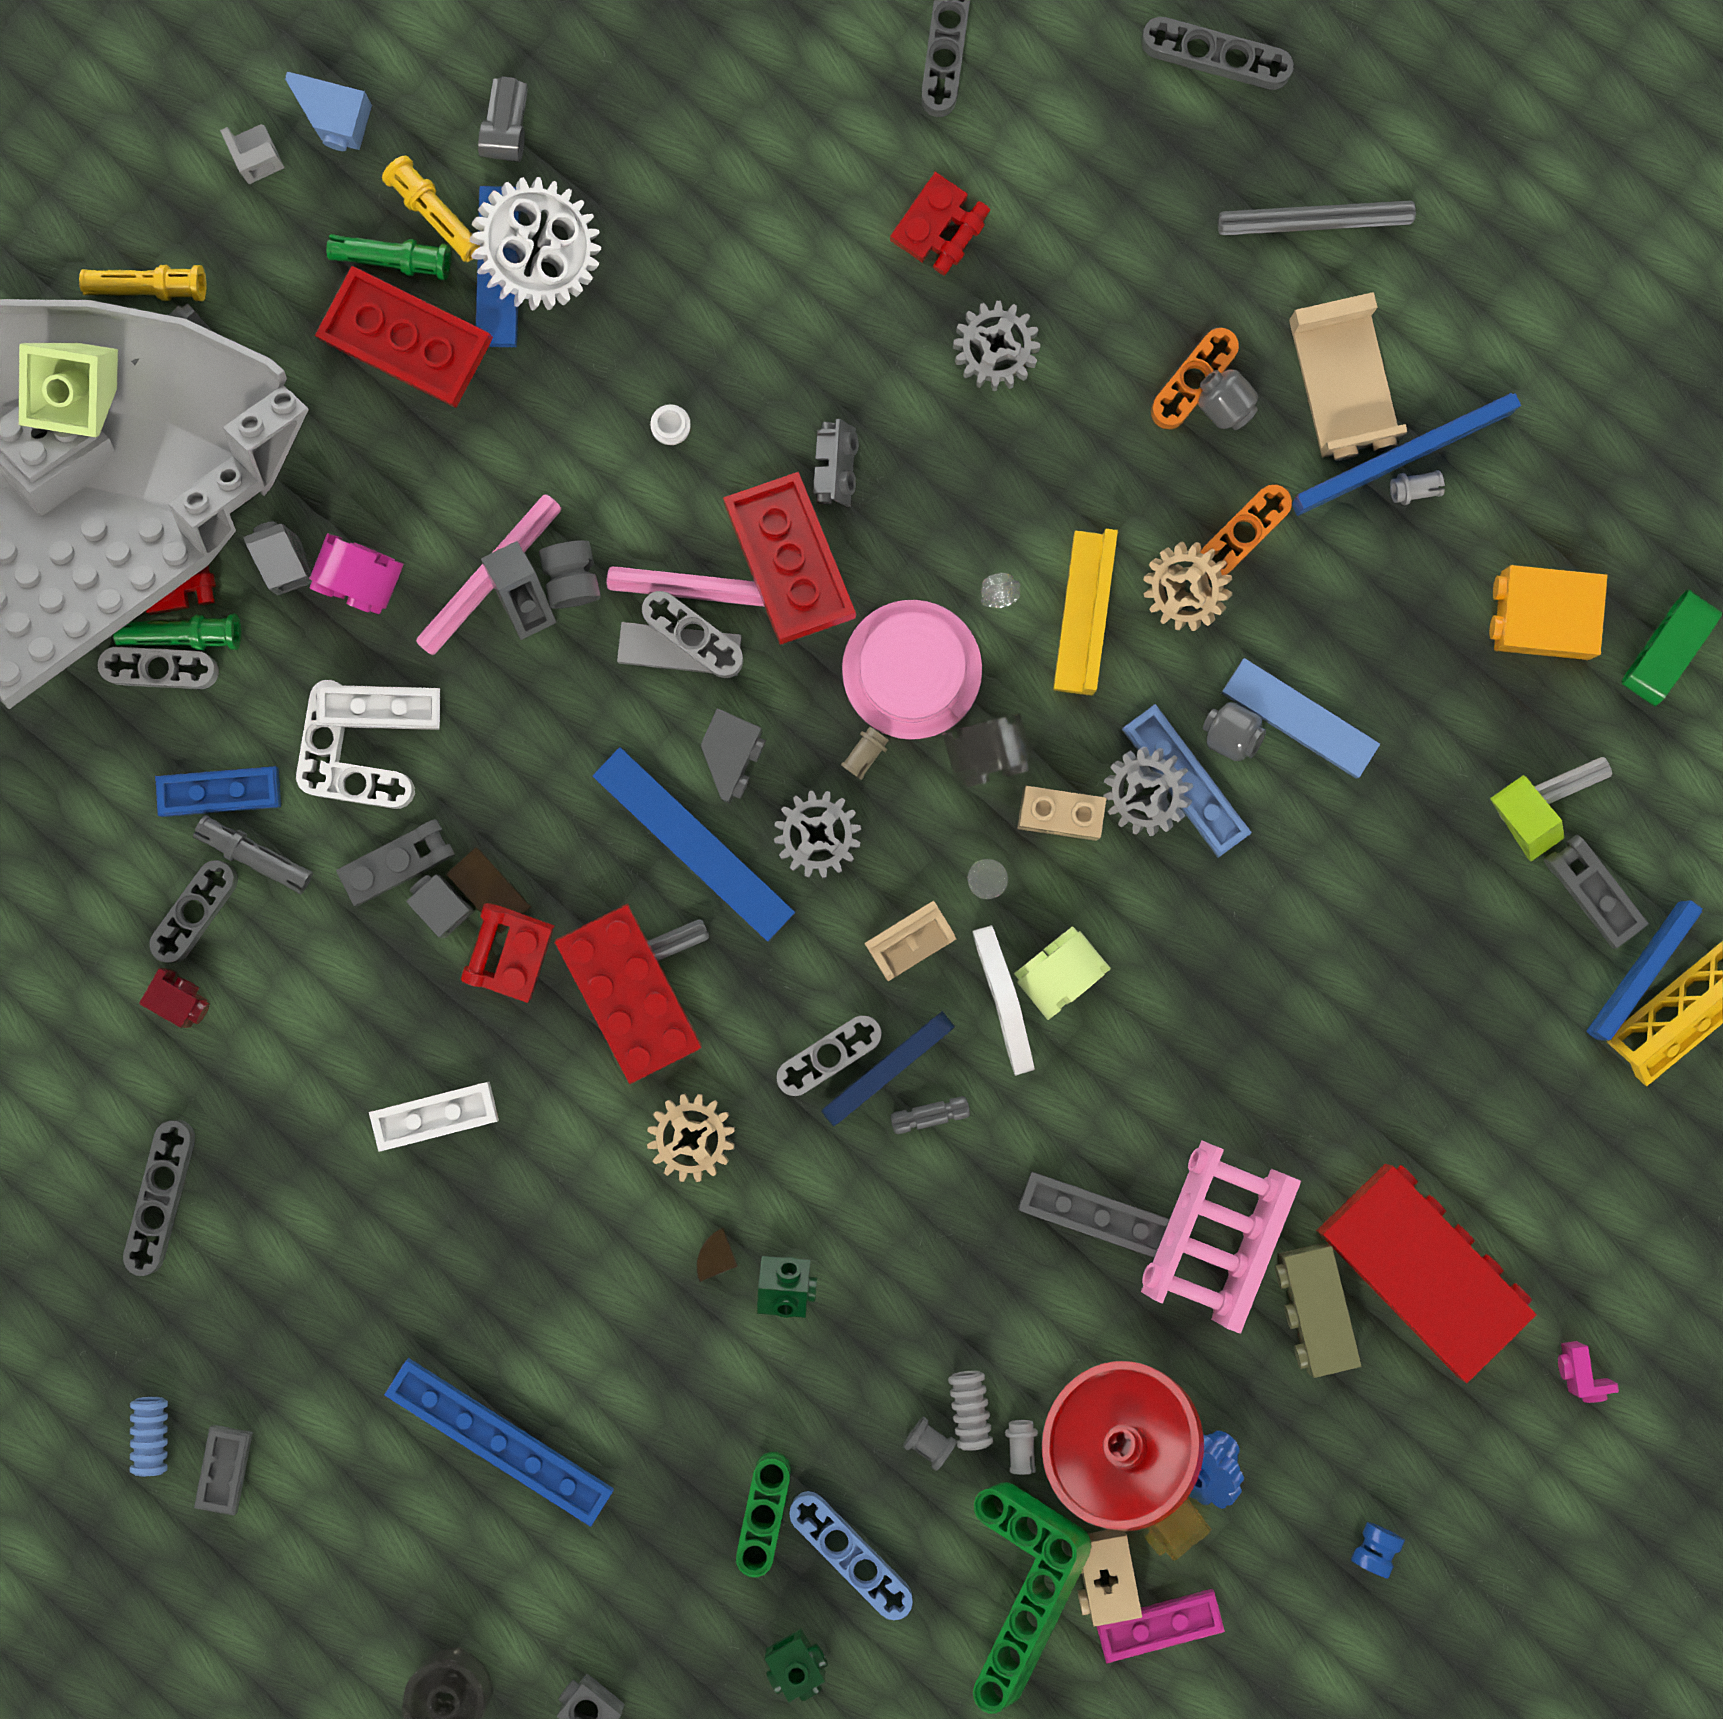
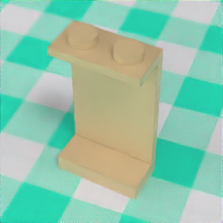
[1289,292,1407,461]

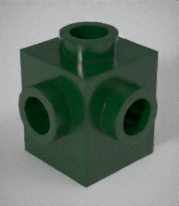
[757,1256,817,1318]
[764,1628,828,1702]

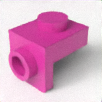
[1558,1341,1619,1403]

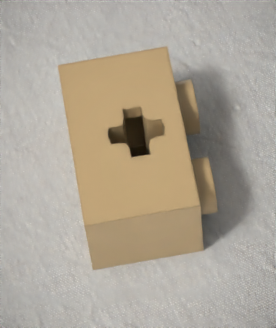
[1017,786,1106,841]
[1070,1529,1142,1627]

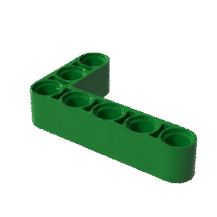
[973,1482,1092,1714]

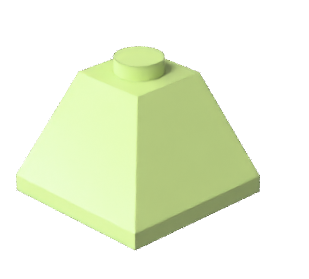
[19,343,118,437]

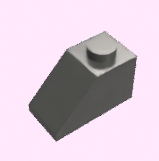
[481,541,556,640]

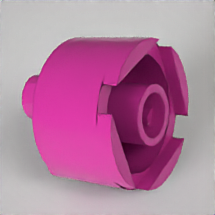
[309,533,404,614]

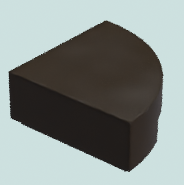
[697,1228,738,1282]

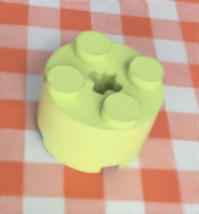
[1014,926,1111,1020]

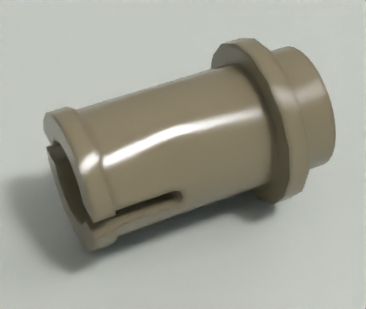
[841,727,889,780]

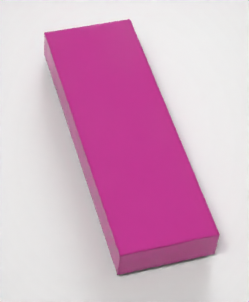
[1096,1589,1225,1664]

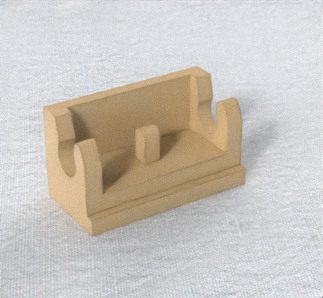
[865,901,956,981]

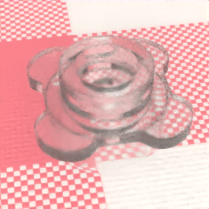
[980,573,1020,608]

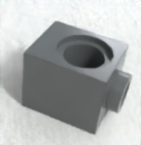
[406,874,475,938]
[557,1674,625,1719]

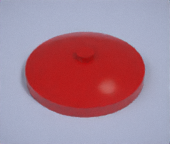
[1042,1361,1204,1531]

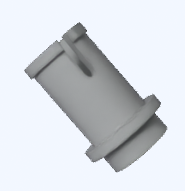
[1390,470,1445,505]
[1005,1420,1038,1475]

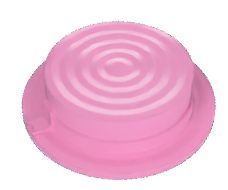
[842,600,982,739]

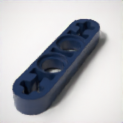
[821,1011,955,1127]

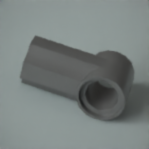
[478,76,528,162]

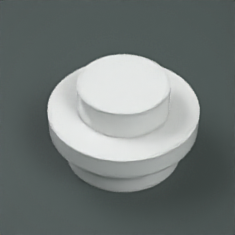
[650,405,691,445]

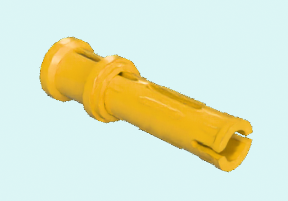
[382,155,480,262]
[79,265,207,301]

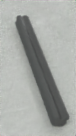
[1217,200,1416,235]

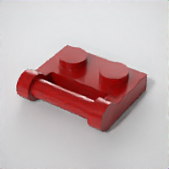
[461,903,555,1003]

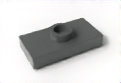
[194,1425,253,1515]

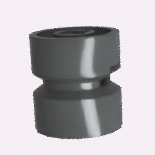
[539,540,601,609]

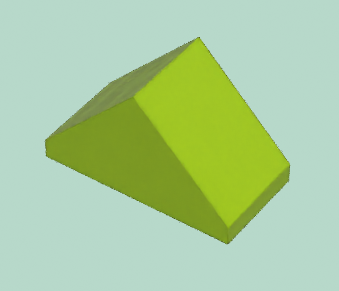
[1490,775,1564,861]

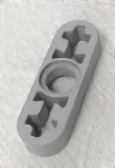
[642,591,744,678]
[98,647,219,689]
[777,1015,881,1096]

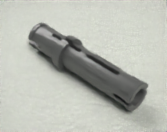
[193,815,313,895]

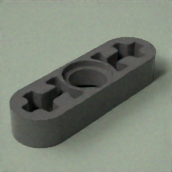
[150,860,238,963]

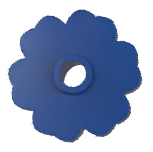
[1189,1431,1244,1509]

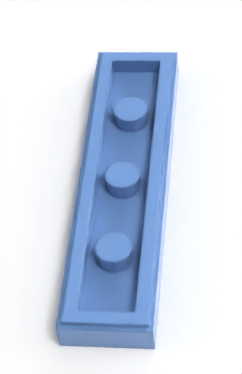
[1221,658,1380,779]
[1122,704,1252,857]

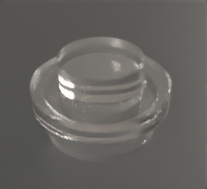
[967,859,1008,899]

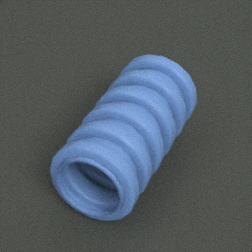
[130,1397,168,1476]

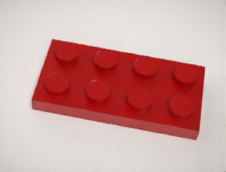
[315,266,493,408]
[723,472,856,645]
[555,903,702,1084]

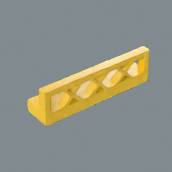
[1053,529,1118,696]
[1607,941,1723,1086]

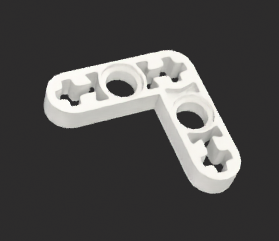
[296,680,415,809]
[972,925,1035,1076]

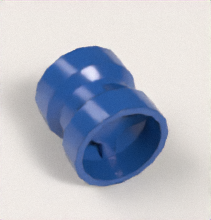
[1351,1522,1405,1579]

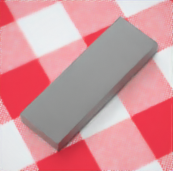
[617,622,742,676]

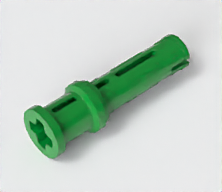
[326,234,452,280]
[113,614,241,651]

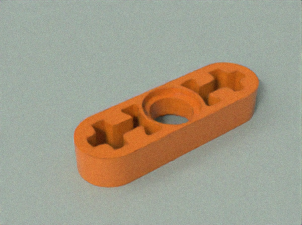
[1151,328,1239,429]
[1200,485,1292,579]

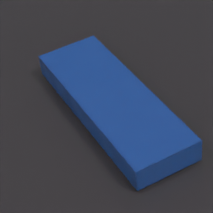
[155,766,281,817]

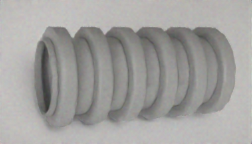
[948,1371,993,1450]

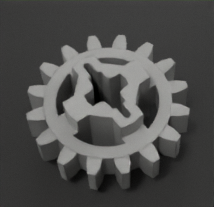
[953,301,1040,391]
[1103,747,1193,836]
[774,791,861,878]

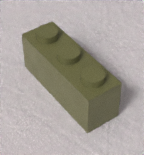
[1275,1242,1362,1378]

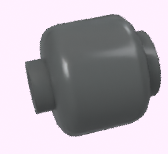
[1198,370,1258,430]
[1203,702,1266,762]

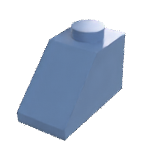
[285,72,372,151]

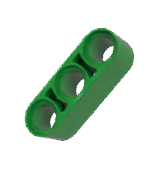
[1621,589,1722,707]
[736,1452,791,1577]

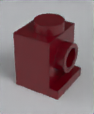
[139,968,210,1028]

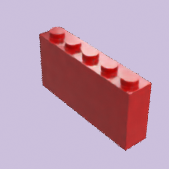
[1316,1163,1537,1383]

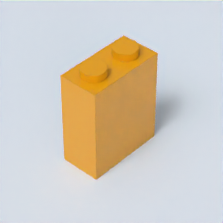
[1489,565,1607,660]

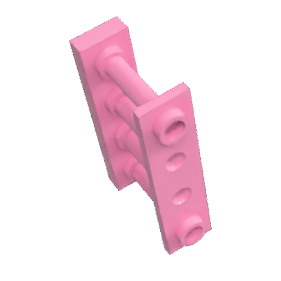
[1141,1140,1301,1334]

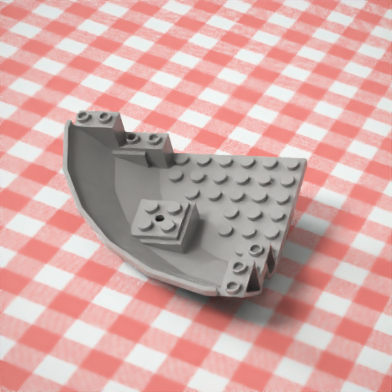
[0,299,309,709]

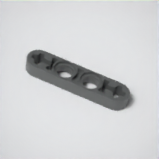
[921,0,970,117]
[1141,17,1294,90]
[123,1120,195,1276]

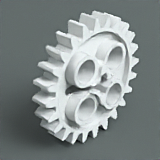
[470,177,601,310]

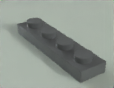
[1018,1171,1170,1258]

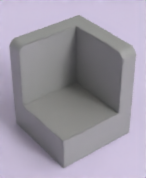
[220,124,285,184]

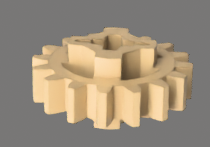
[1143,542,1232,631]
[647,1094,735,1182]

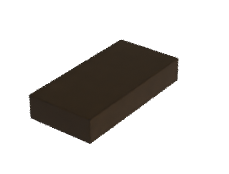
[447,847,531,934]

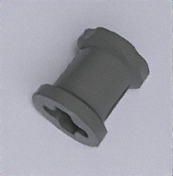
[903,1416,957,1471]

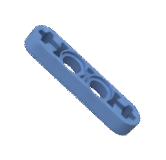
[789,1491,913,1620]

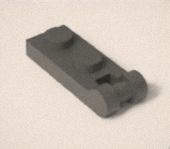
[336,819,455,906]
[1544,835,1649,949]

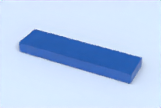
[476,186,521,347]
[1586,900,1702,1041]

